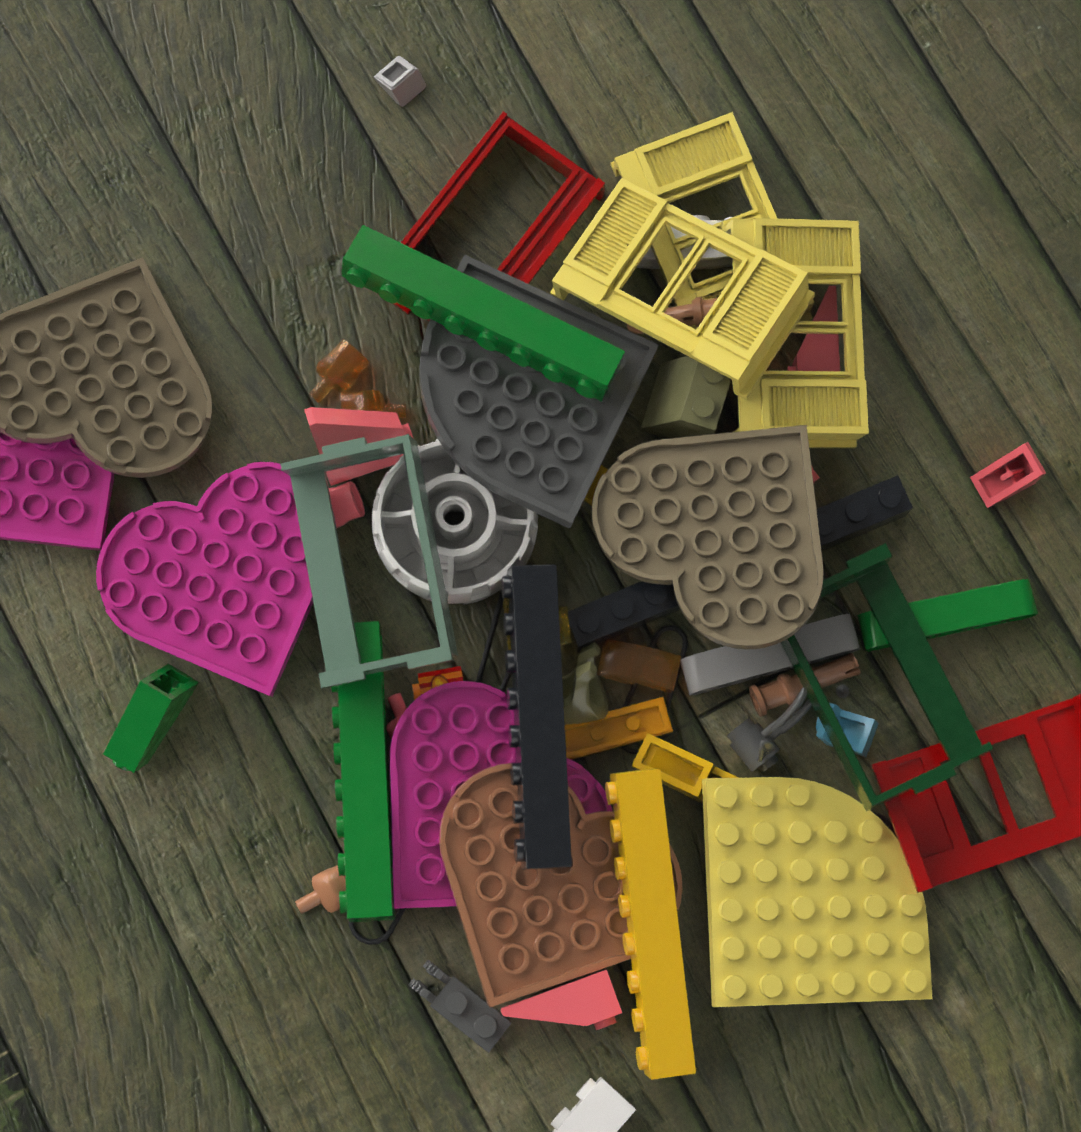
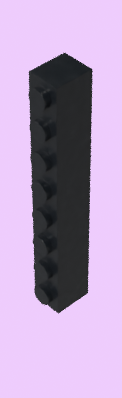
[502,565,572,870]

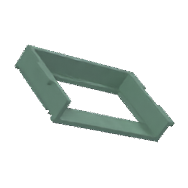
[280,434,458,688]

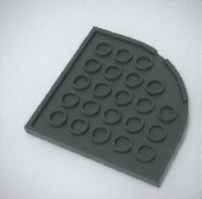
[419,255,659,529]

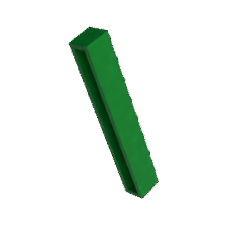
[341,225,625,402]
[331,621,395,923]

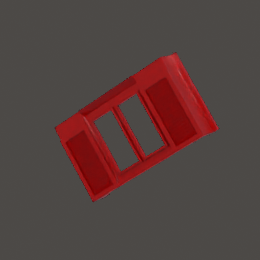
[871,694,1081,893]

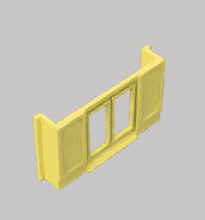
[610,112,814,330]
[550,178,815,400]
[721,218,869,448]

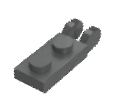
[409,960,512,1053]

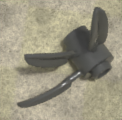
[727,687,812,773]

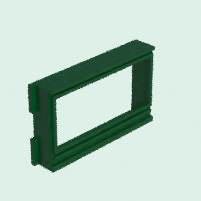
[781,543,993,811]

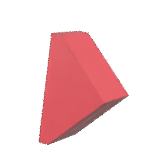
[970,442,1046,508]

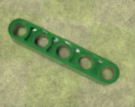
[857,579,1038,651]

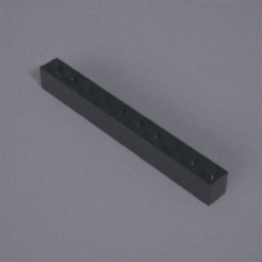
[563,475,913,653]

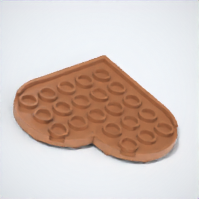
[439,763,682,1007]

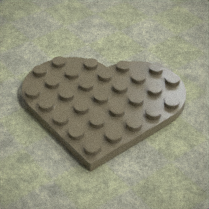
[0,257,212,478]
[592,425,823,649]

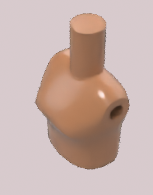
[295,865,346,914]

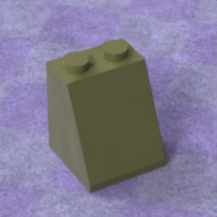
[640,356,731,439]

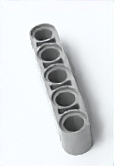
[680,614,861,696]

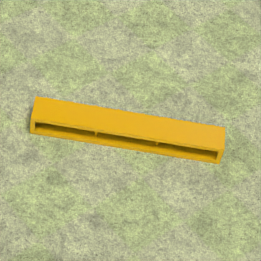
[605,768,696,1080]

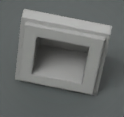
[373,56,426,107]

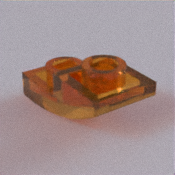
[597,639,681,693]

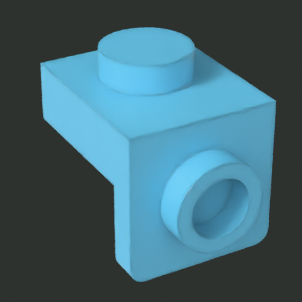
[816,702,879,757]

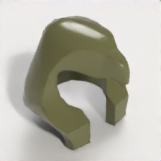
[562,642,608,725]

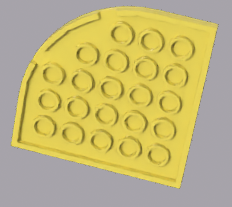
[702,777,932,1007]

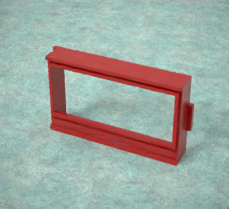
[394,111,605,321]

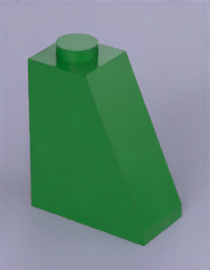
[103,664,199,773]

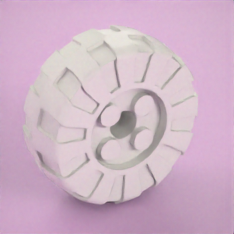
[372,439,538,604]

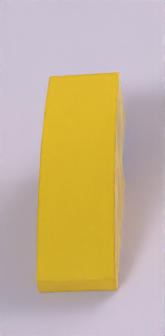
[632,733,739,804]

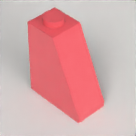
[304,407,413,486]

